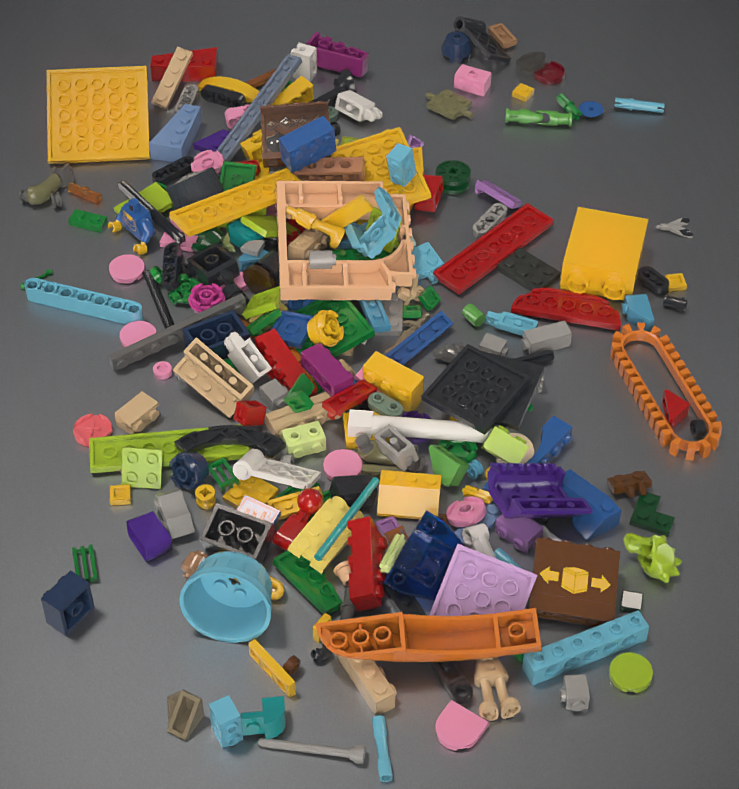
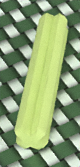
[379,533,405,573]

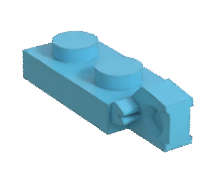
[485,311,538,336]

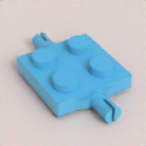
[411,242,444,285]

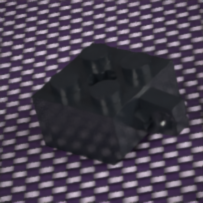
[187,243,240,287]

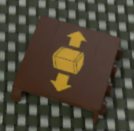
[527,537,620,627]

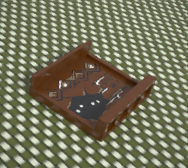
[260,101,331,168]

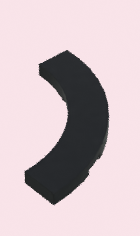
[174,425,286,458]

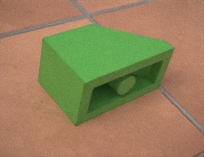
[428,445,470,487]

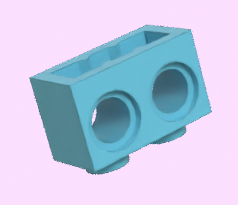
[386,143,416,187]
[208,695,243,749]

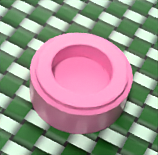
[153,361,172,380]

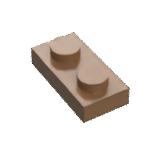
[488,22,517,49]

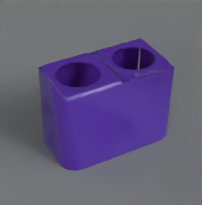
[126,511,173,562]

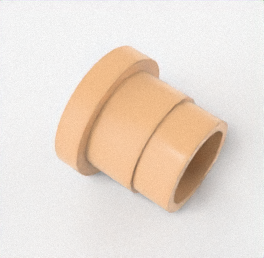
[333,560,352,586]

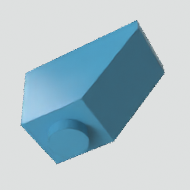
[621,294,655,332]

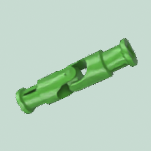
[505,108,572,127]

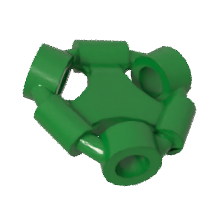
[168,274,200,305]
[438,440,478,463]

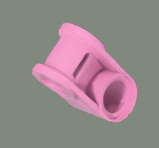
[224,105,250,129]

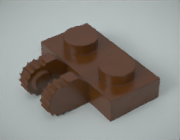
[607,471,652,498]

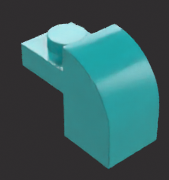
[240,696,286,740]

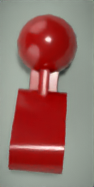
[273,488,323,551]

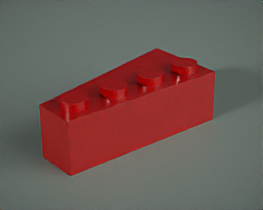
[150,47,218,82]
[255,328,318,398]
[347,516,388,611]

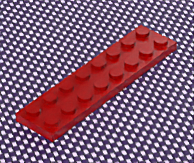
[433,203,554,295]

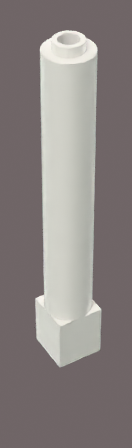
[348,409,492,443]

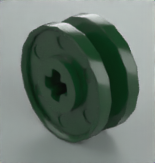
[435,160,471,195]

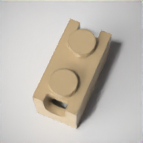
[114,391,160,434]

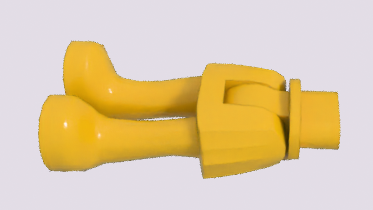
[286,205,345,249]

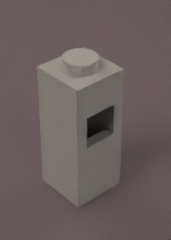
[521,321,572,355]

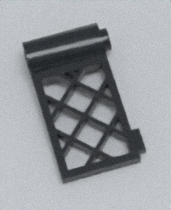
[453,16,511,63]

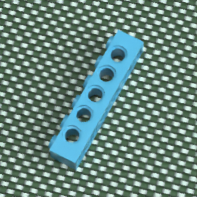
[522,610,649,686]

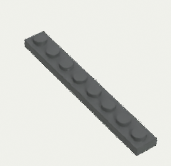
[108,293,246,371]

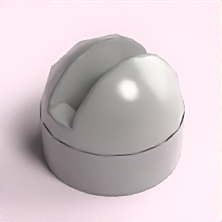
[279,454,295,465]

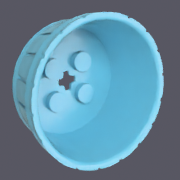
[179,551,272,643]

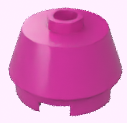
[188,283,225,314]

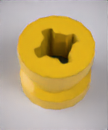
[195,484,216,510]

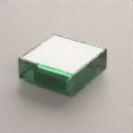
[620,590,644,613]

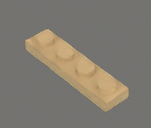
[151,47,193,109]

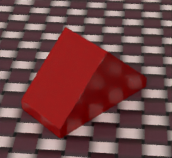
[662,390,690,430]

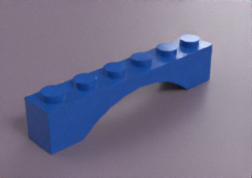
[483,415,573,501]

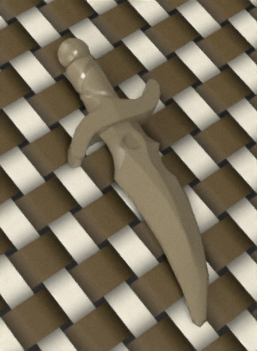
[384,312,430,353]

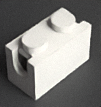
[291,43,317,82]

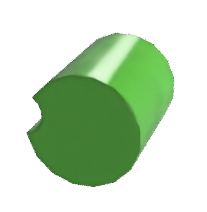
[462,303,486,327]

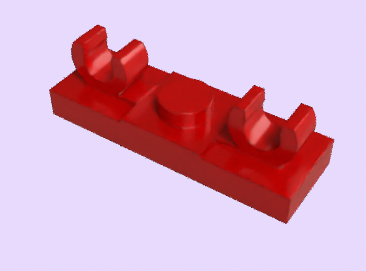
[322,379,377,420]

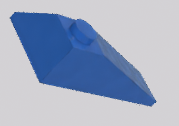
[561,469,621,542]

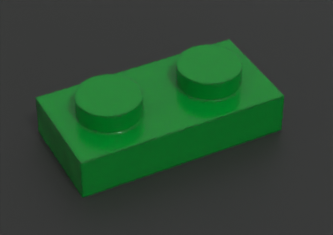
[68,209,108,233]
[246,309,282,337]

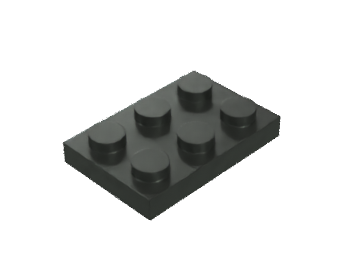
[496,248,561,291]

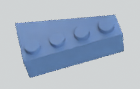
[149,104,202,162]

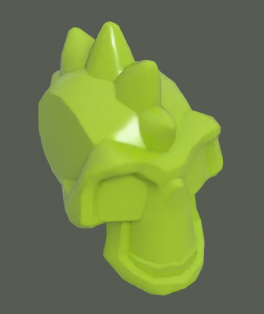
[624,533,682,583]

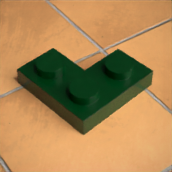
[629,492,675,537]

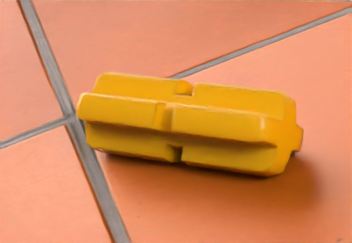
[462,485,493,504]

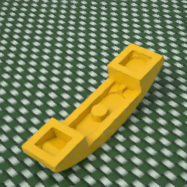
[198,77,260,103]

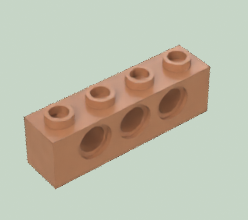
[293,157,366,181]

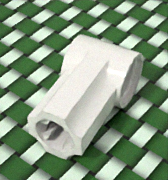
[462,523,496,558]

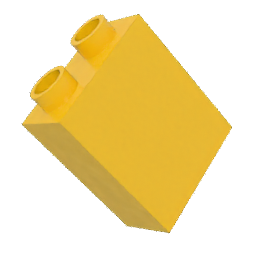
[560,207,648,300]

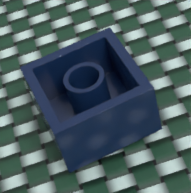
[41,570,94,636]

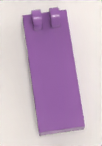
[475,179,522,209]

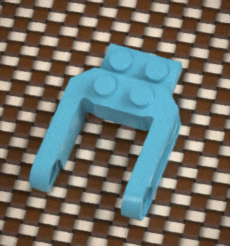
[344,187,402,259]

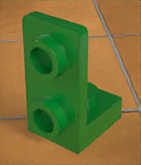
[284,373,315,413]

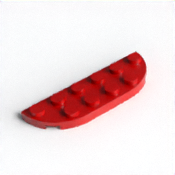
[511,288,621,331]

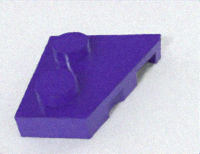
[193,129,230,152]

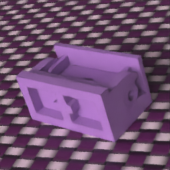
[495,514,543,554]

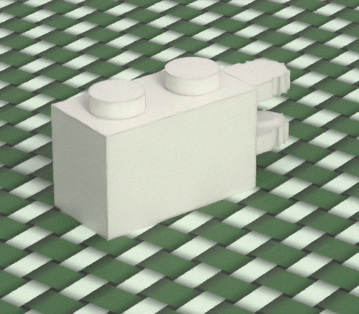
[335,90,382,122]
[223,332,272,384]

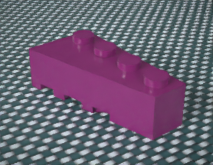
[306,32,369,77]

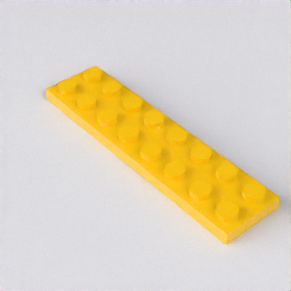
[169,168,301,237]

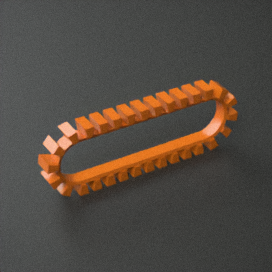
[610,322,722,460]

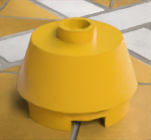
[307,310,344,347]

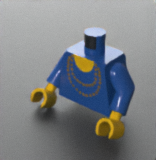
[108,198,156,255]

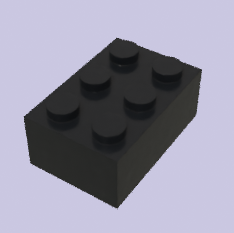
[199,503,276,564]

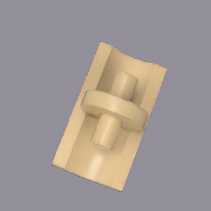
[396,274,425,305]

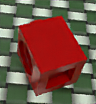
[234,400,267,426]

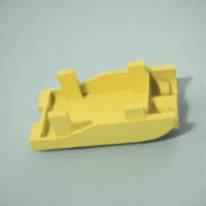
[288,496,364,574]

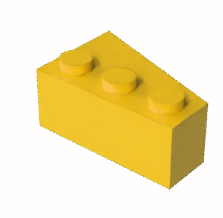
[272,75,314,105]
[363,351,424,412]

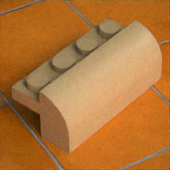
[173,338,255,420]

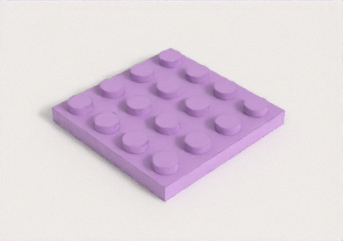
[429,544,537,616]

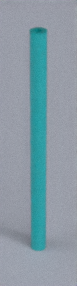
[314,477,380,561]

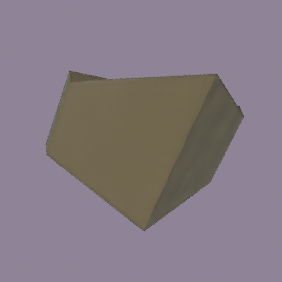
[167,689,204,740]

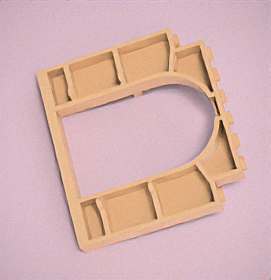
[276,181,416,300]

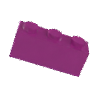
[301,343,354,397]

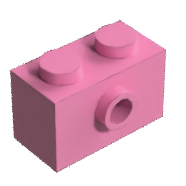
[454,64,492,96]

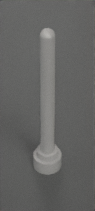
[258,738,366,764]

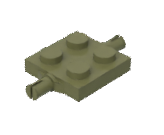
[425,89,474,120]

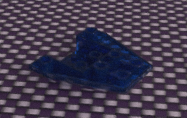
[383,510,466,601]

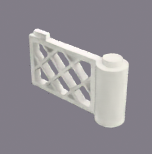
[233,449,321,490]

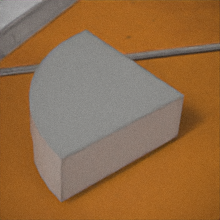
[241,240,265,257]

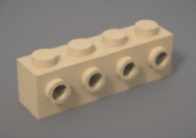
[287,218,330,260]
[335,654,397,716]

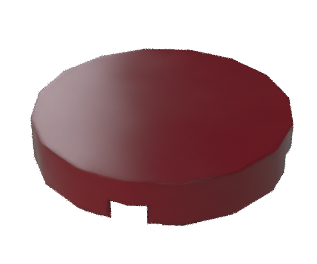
[533,61,565,85]

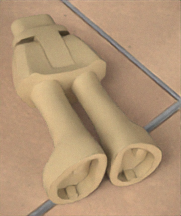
[474,657,521,721]

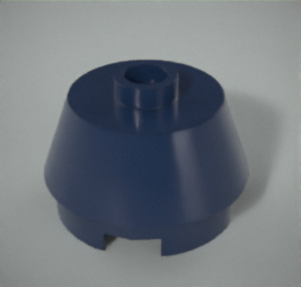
[441,31,472,62]
[169,452,209,491]

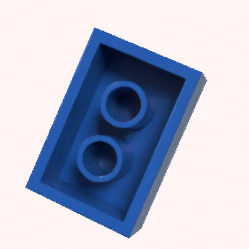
[278,116,336,173]

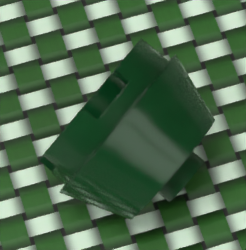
[191,227,225,254]

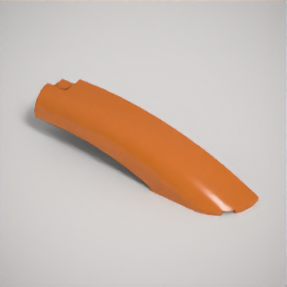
[316,608,542,662]

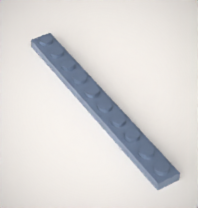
[217,54,302,177]

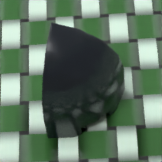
[333,69,356,93]

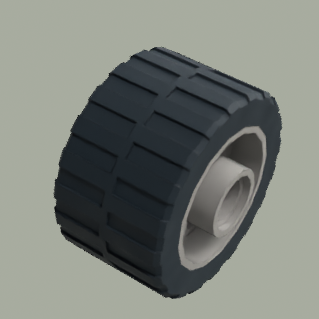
[166,167,224,210]

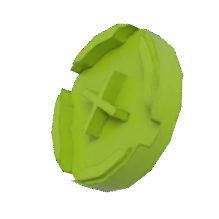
[609,652,653,693]

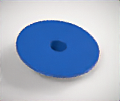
[579,101,603,117]

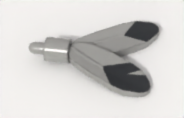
[656,218,693,238]

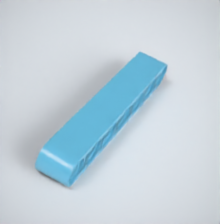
[24,278,144,325]

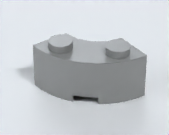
[153,487,195,539]

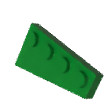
[273,551,342,615]

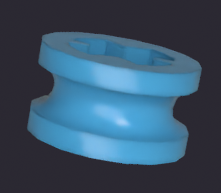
[467,459,484,479]

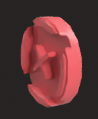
[73,414,113,447]

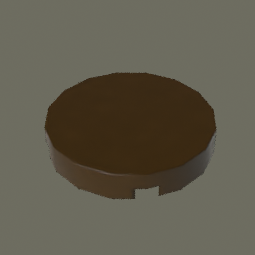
[243,265,276,294]

